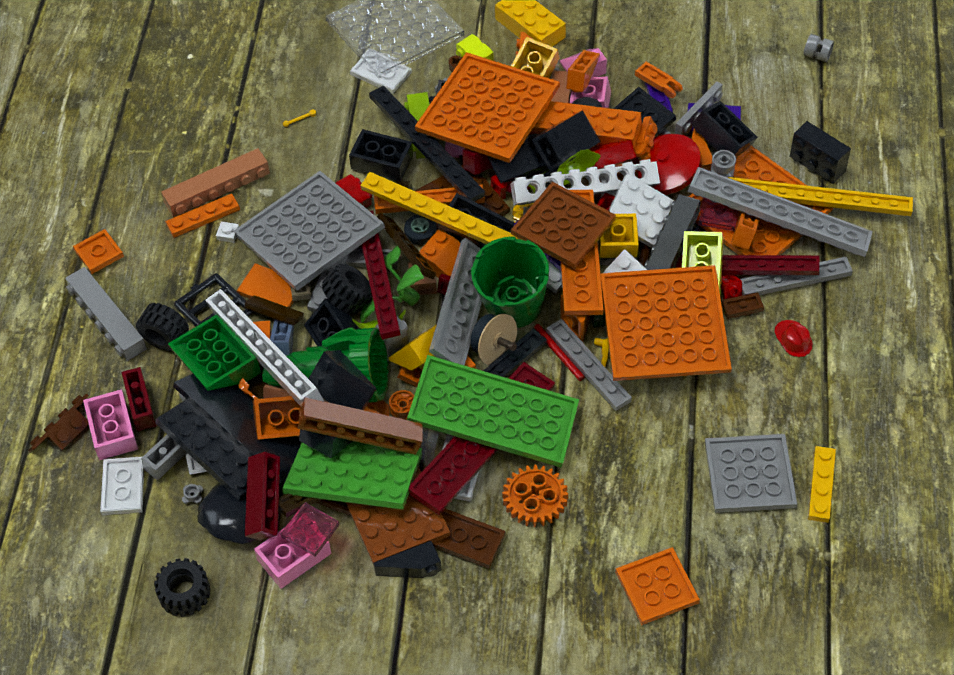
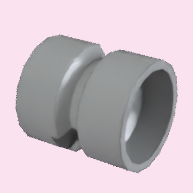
[803,34,834,63]
[711,150,736,178]

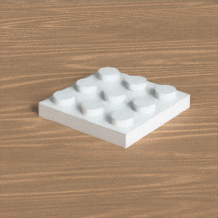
[609,173,674,248]

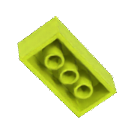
[682,231,723,295]

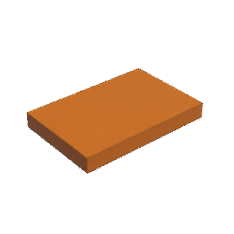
[237,263,294,308]

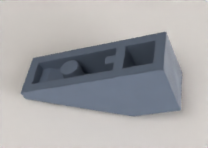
[270,319,294,355]

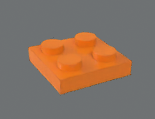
[73,229,124,274]

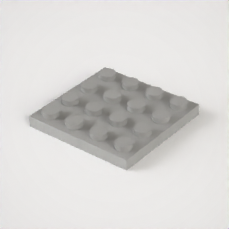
[704,434,797,513]

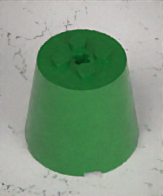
[471,237,549,328]

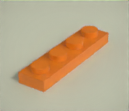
[165,193,240,238]

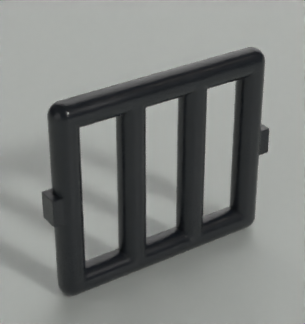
[174,273,254,327]

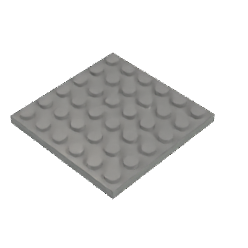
[234,171,385,291]

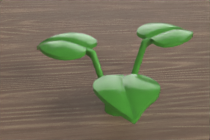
[360,246,424,323]

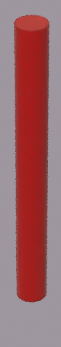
[533,324,585,381]

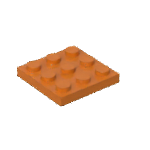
[615,547,700,625]

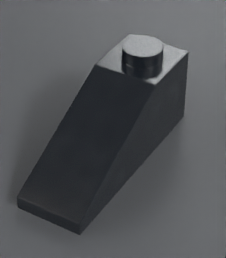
[373,541,442,578]

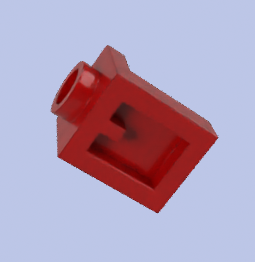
[721,275,742,299]

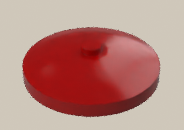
[631,134,702,195]

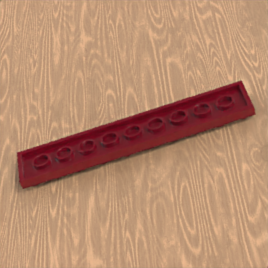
[409,362,555,515]

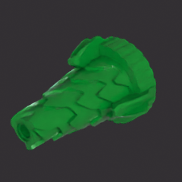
[262,328,389,403]

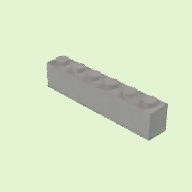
[65,267,147,361]

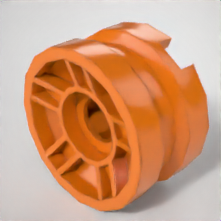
[389,390,414,420]

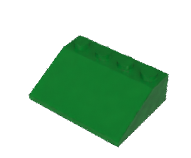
[168,314,262,391]

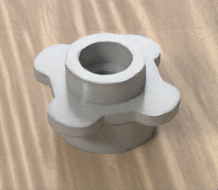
[182,484,203,504]

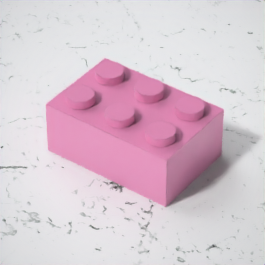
[83,389,138,461]
[254,514,331,589]

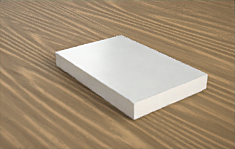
[350,50,412,94]
[100,457,144,515]

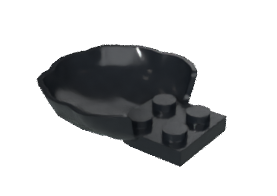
[197,483,281,544]

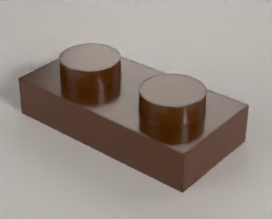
[721,292,764,319]

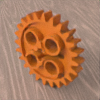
[502,465,568,527]

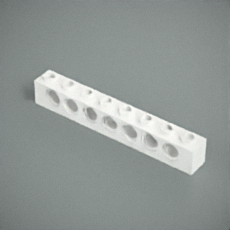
[510,159,660,206]

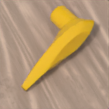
[594,338,609,367]

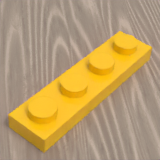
[808,446,836,523]

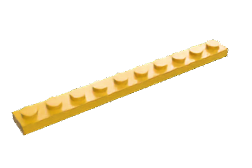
[360,172,518,244]
[728,177,913,216]

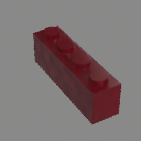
[245,452,280,541]

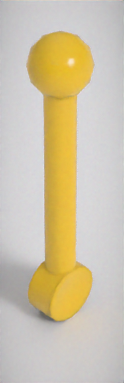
[283,109,316,127]

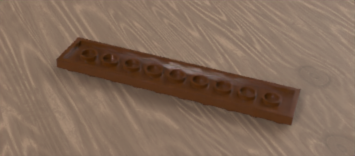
[316,499,506,569]

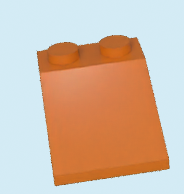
[419,229,461,278]

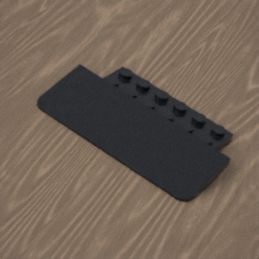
[156,374,302,501]

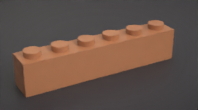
[161,148,270,217]

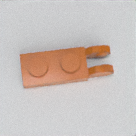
[635,61,683,99]
[635,116,657,161]

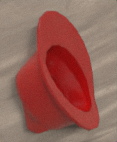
[774,320,813,357]

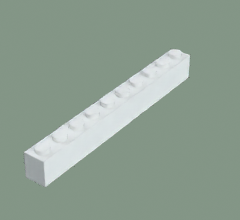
[205,289,324,406]

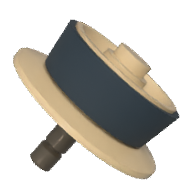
[470,314,517,365]

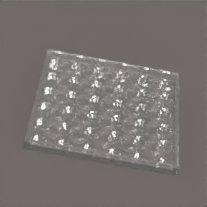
[325,0,464,78]

